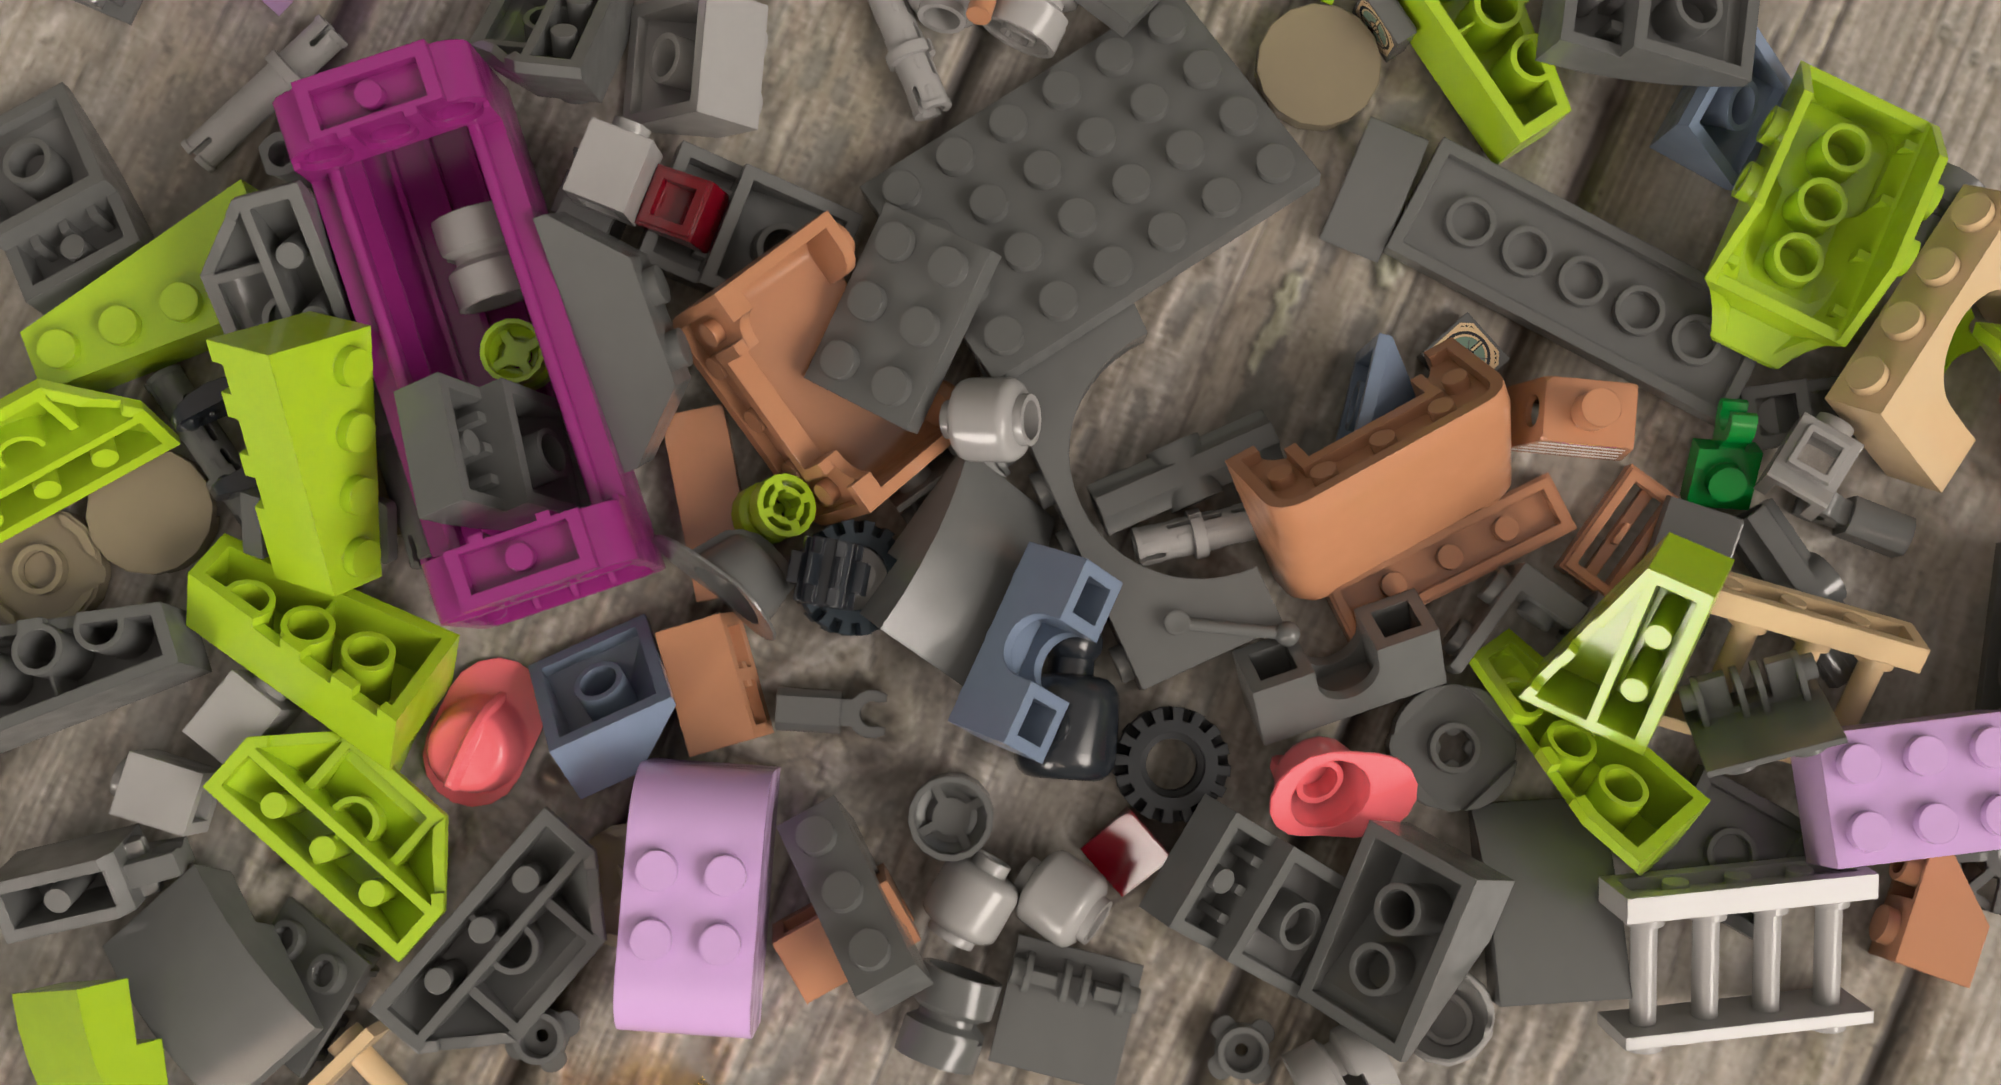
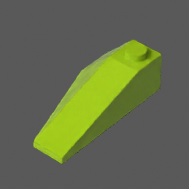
[1469,628,1711,876]

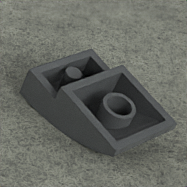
[1535,0,1760,87]
[0,82,155,315]
[636,140,863,293]
[394,372,591,531]
[860,455,1055,686]
[1139,793,1345,1004]
[1468,797,1632,1007]
[102,864,324,1085]

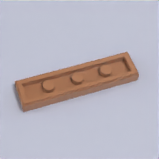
[1325,472,1577,642]

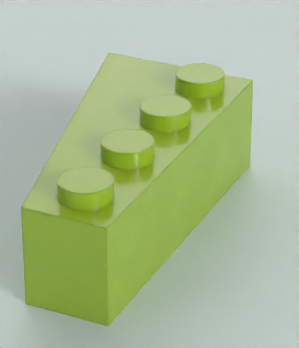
[1397,0,1572,165]
[20,179,259,392]
[206,311,382,597]
[186,533,460,771]

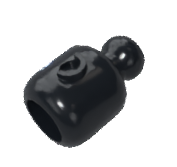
[1014,634,1120,781]

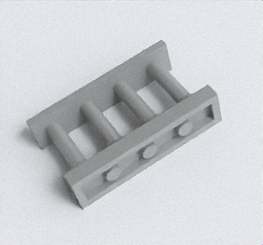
[1597,856,1879,1055]

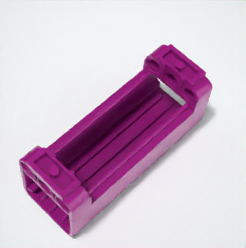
[272,39,666,629]

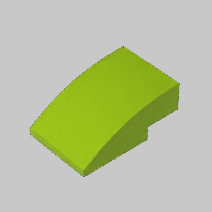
[12,978,168,1085]

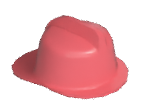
[422,658,543,807]
[1269,736,1418,838]

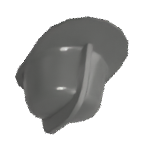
[653,529,795,641]

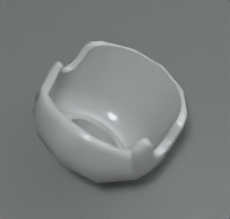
[1414,972,1495,1066]

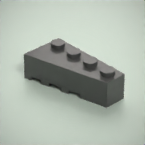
[0,602,212,754]

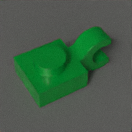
[1679,398,1763,510]

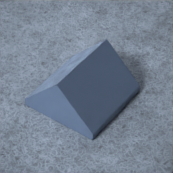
[1649,27,1792,191]

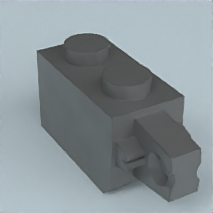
[0,824,195,944]

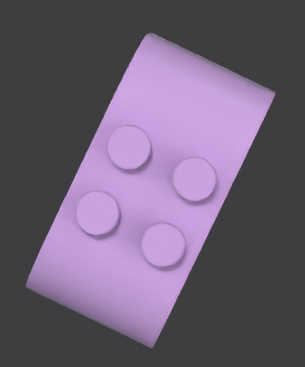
[613,758,781,1039]

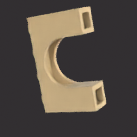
[1825,184,2001,493]

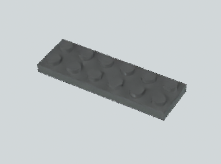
[1382,137,1757,427]

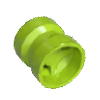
[480,318,550,390]
[731,473,816,545]

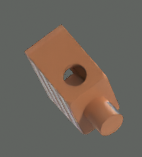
[1506,376,1638,461]

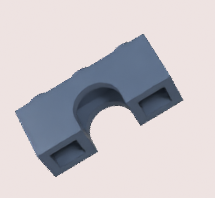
[948,541,1123,764]

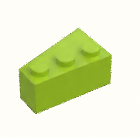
[1518,532,1735,755]

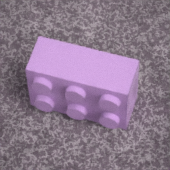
[1791,710,2001,869]

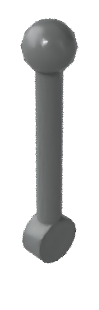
[1164,610,1300,647]

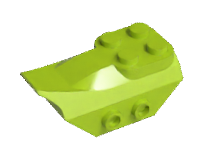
[1704,60,1949,369]

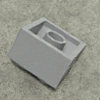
[622,0,768,138]

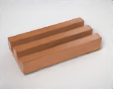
[1554,464,1679,596]

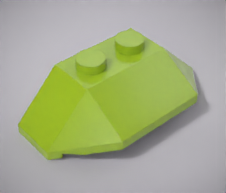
[0,378,181,543]
[203,731,449,963]

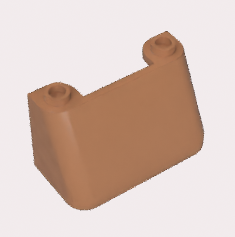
[673,210,955,526]
[1225,337,1512,600]

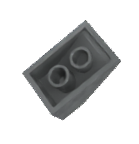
[1297,820,1515,1062]

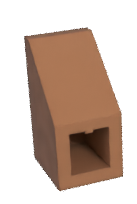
[1868,855,1990,989]

